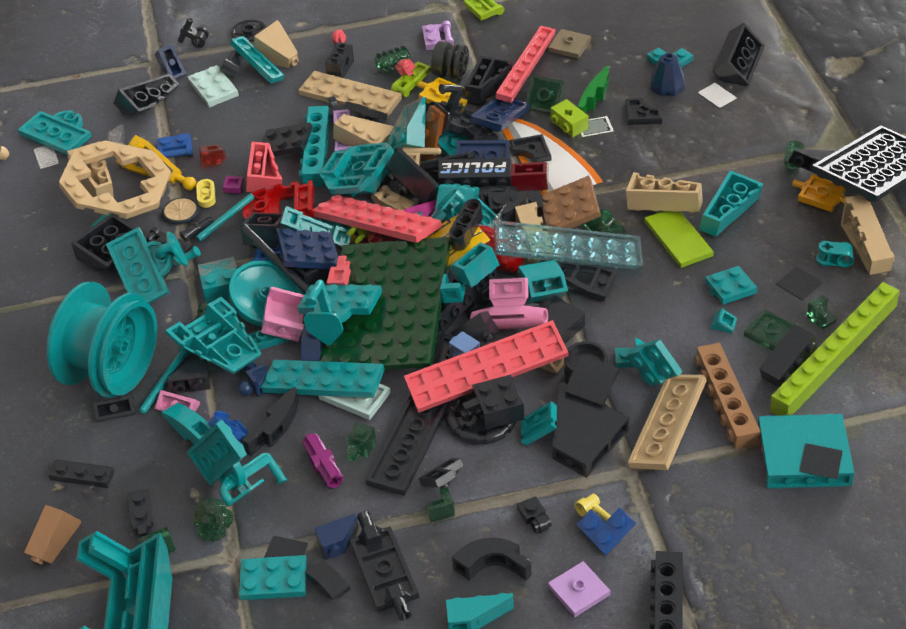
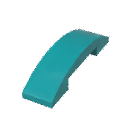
[280,206,352,248]

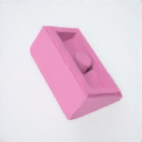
[155,390,200,412]

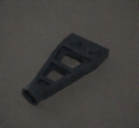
[539,258,616,302]

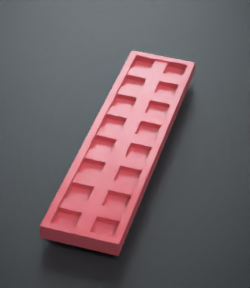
[313,195,442,243]
[404,320,568,413]

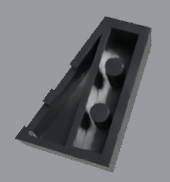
[465,56,512,104]

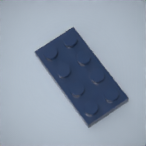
[470,98,530,132]

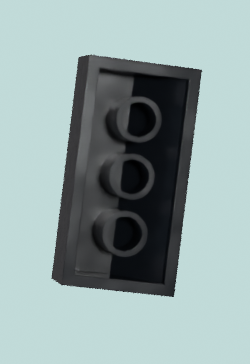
[713,23,765,86]

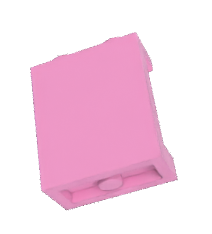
[261,287,304,342]

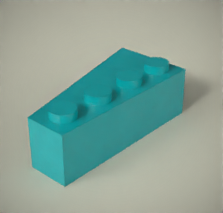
[699,170,764,237]

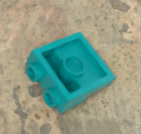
[627,339,683,386]

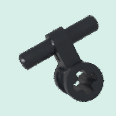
[177,17,209,48]

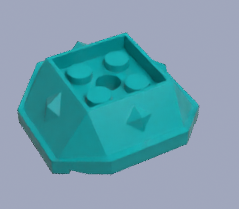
[319,142,394,197]

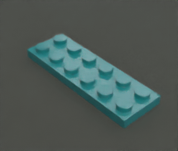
[261,360,385,398]

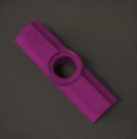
[302,433,344,489]

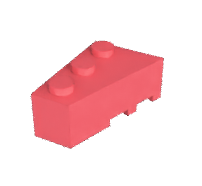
[246,142,282,192]

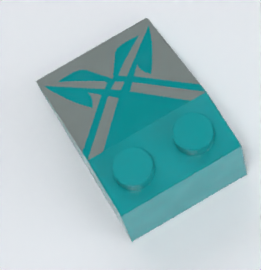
[388,97,426,153]
[198,257,237,305]

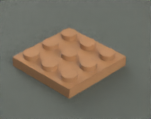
[541,175,601,237]

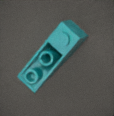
[446,593,514,629]

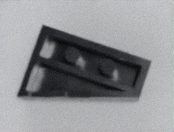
[759,323,817,387]

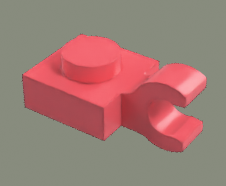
[395,59,415,77]
[327,256,351,285]

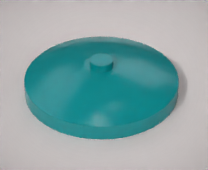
[228,261,304,327]

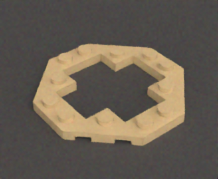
[59,141,171,219]

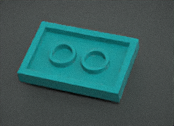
[239,555,307,600]

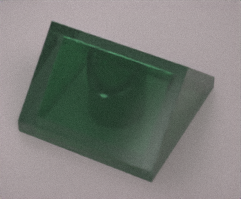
[526,75,564,113]

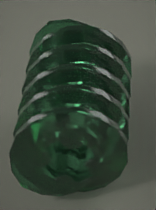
[375,45,411,74]

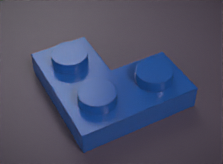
[576,507,636,555]

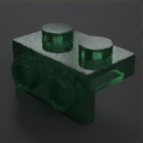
[584,209,627,245]

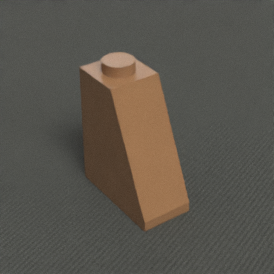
[24,505,81,565]

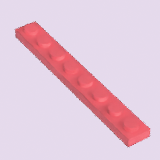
[496,26,556,103]

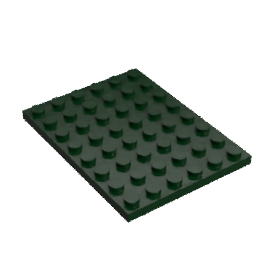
[320,237,451,370]

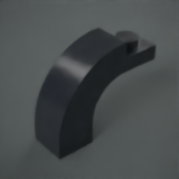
[452,538,532,581]

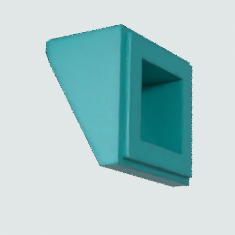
[710,308,737,333]

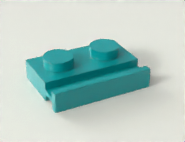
[521,402,557,446]

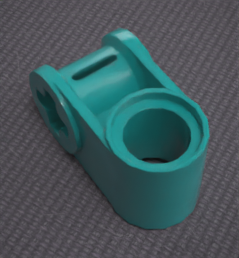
[816,241,854,267]

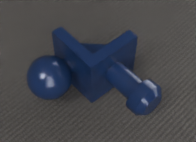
[238,362,267,396]

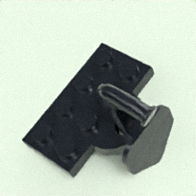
[425,84,499,140]

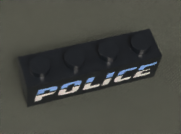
[439,158,510,187]

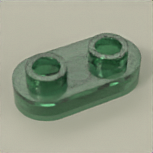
[784,140,804,169]

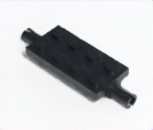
[350,511,419,621]

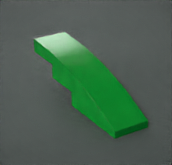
[578,66,610,114]

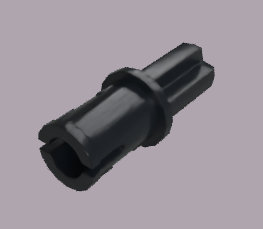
[180,215,214,242]

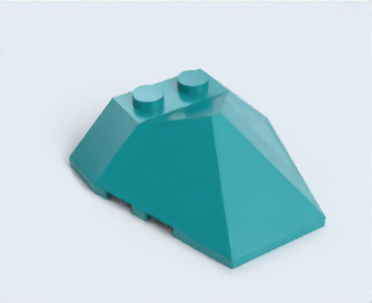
[165,297,261,374]

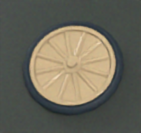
[162,197,199,224]

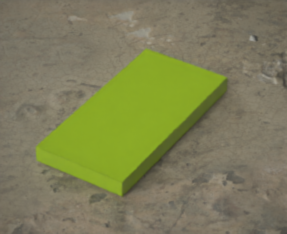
[645,211,714,268]

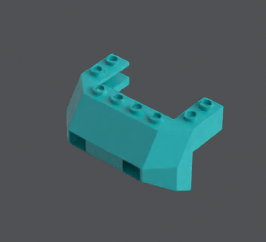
[76,531,173,629]

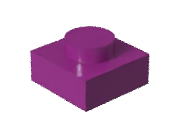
[222,176,244,194]

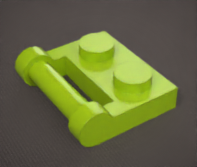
[464,0,505,21]

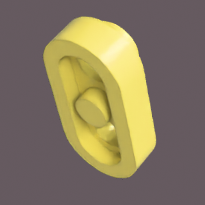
[196,179,216,208]

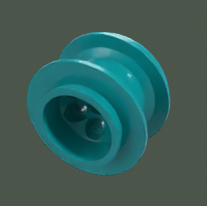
[47,281,157,398]

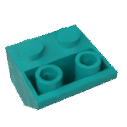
[448,242,499,287]
[518,260,568,303]

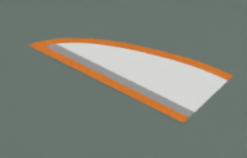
[502,119,603,195]

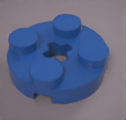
[208,411,248,444]

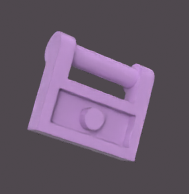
[422,21,454,50]

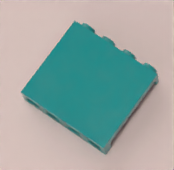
[758,414,855,489]

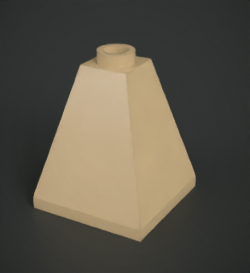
[254,20,299,68]

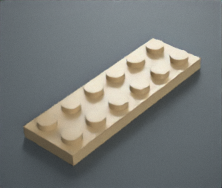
[299,71,402,118]
[627,375,707,470]

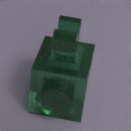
[347,422,377,462]

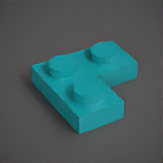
[647,48,694,68]

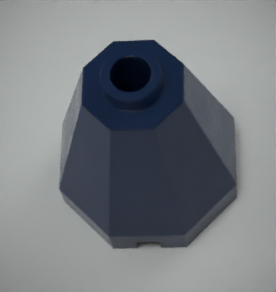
[651,53,685,96]

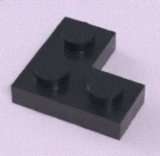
[418,458,464,489]

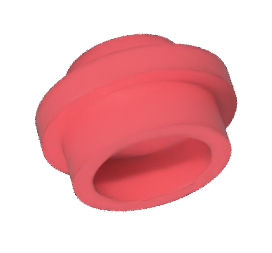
[332,29,346,44]

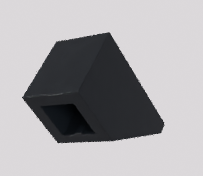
[168,359,211,394]

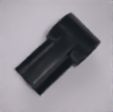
[219,50,243,78]

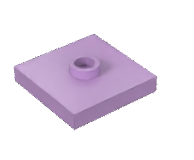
[548,561,610,617]

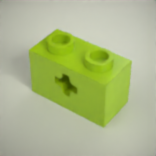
[550,99,589,138]

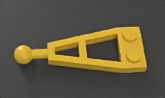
[115,135,197,191]

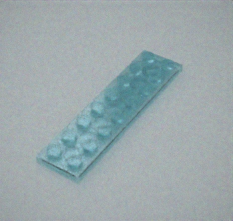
[494,220,643,270]

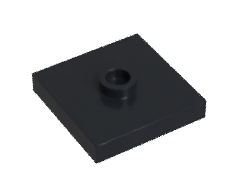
[344,101,388,120]

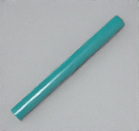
[196,193,255,242]

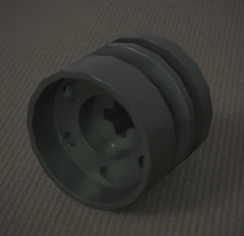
[431,41,469,80]

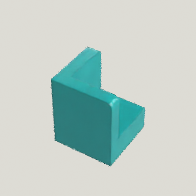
[440,274,466,303]

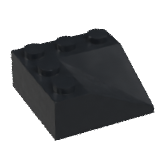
[71,213,150,269]

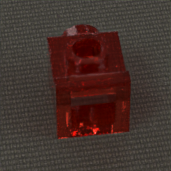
[199,144,226,168]

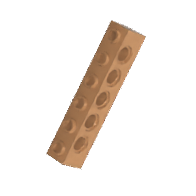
[694,343,761,450]

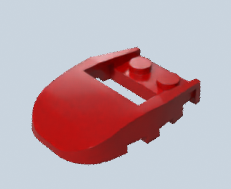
[243,180,315,220]

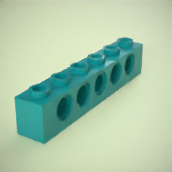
[299,106,330,187]

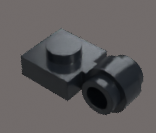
[517,496,552,533]

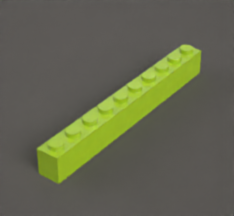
[769,282,900,416]

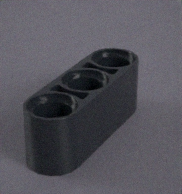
[449,199,483,251]

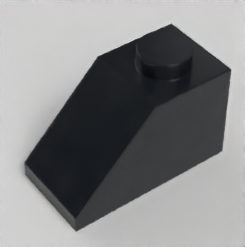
[451,311,499,343]

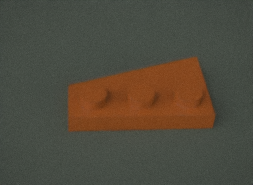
[420,105,445,161]

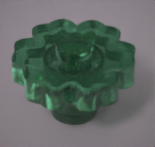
[194,498,233,542]

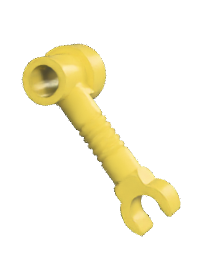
[574,493,611,522]

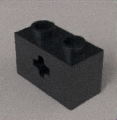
[325,43,354,78]

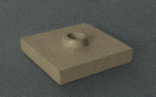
[548,29,591,59]

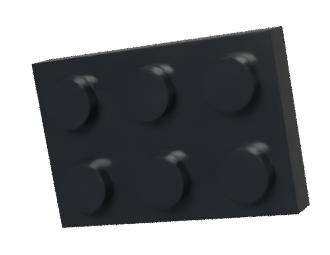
[262,122,313,156]

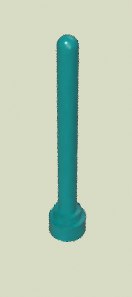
[140,346,193,414]

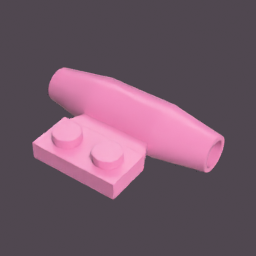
[470,278,548,330]

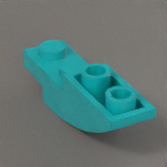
[161,403,212,444]

